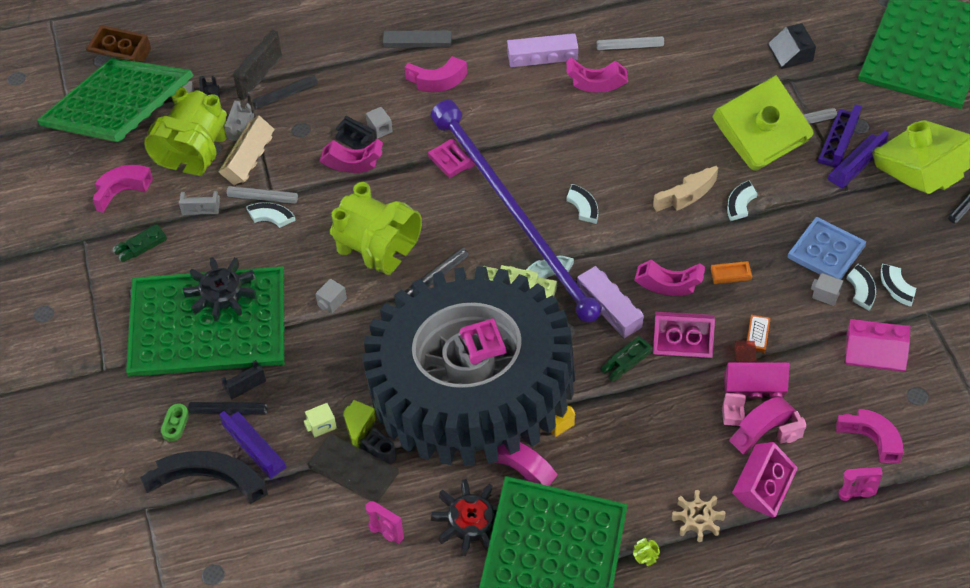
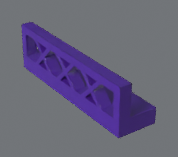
[818,104,862,168]
[828,130,889,189]
[219,411,287,479]

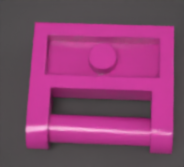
[428,139,475,179]
[459,318,506,365]
[838,467,883,501]
[365,501,404,544]

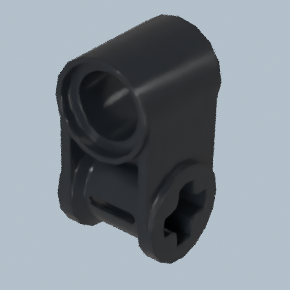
[358,428,397,465]

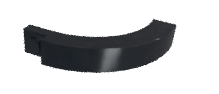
[140,451,268,504]

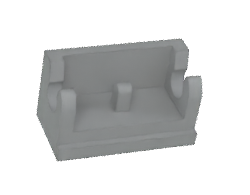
[224,101,254,141]
[179,191,220,215]

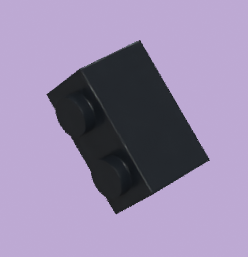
[768,23,816,69]

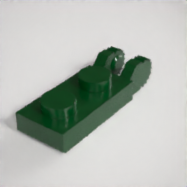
[113,224,167,262]
[601,336,653,382]

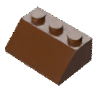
[86,25,151,62]

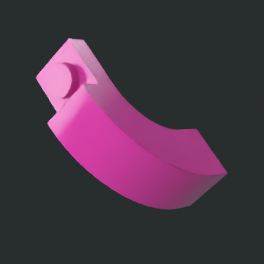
[405,56,468,92]
[566,58,628,92]
[320,139,383,173]
[93,165,153,213]
[634,260,705,296]
[729,397,796,455]
[835,409,904,463]
[485,443,558,486]

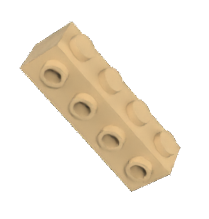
[218,116,275,186]

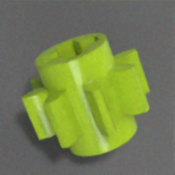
[633,538,660,566]

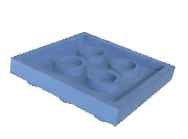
[788,217,866,280]

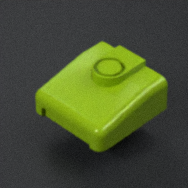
[712,75,813,171]
[872,120,970,194]

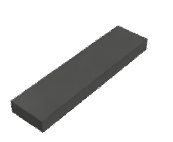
[383,31,452,47]

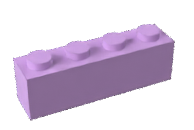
[507,34,578,67]
[577,266,644,338]

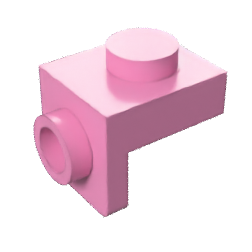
[722,393,746,426]
[777,411,806,444]

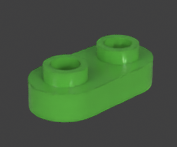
[161,404,189,442]

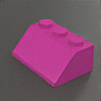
[653,312,715,358]
[845,319,910,372]
[724,363,790,399]
[732,442,798,517]

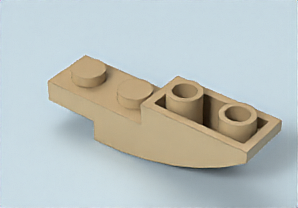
[653,166,718,212]

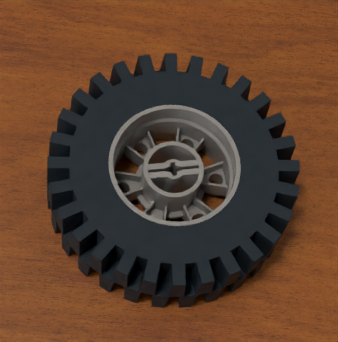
[363,266,575,466]

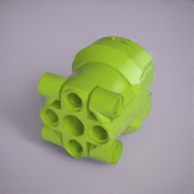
[144,86,227,176]
[330,182,422,275]

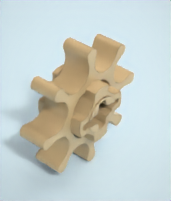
[672,490,725,542]

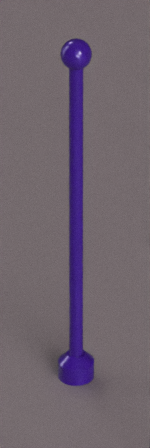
[430,100,601,323]

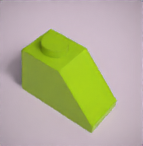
[343,400,376,450]

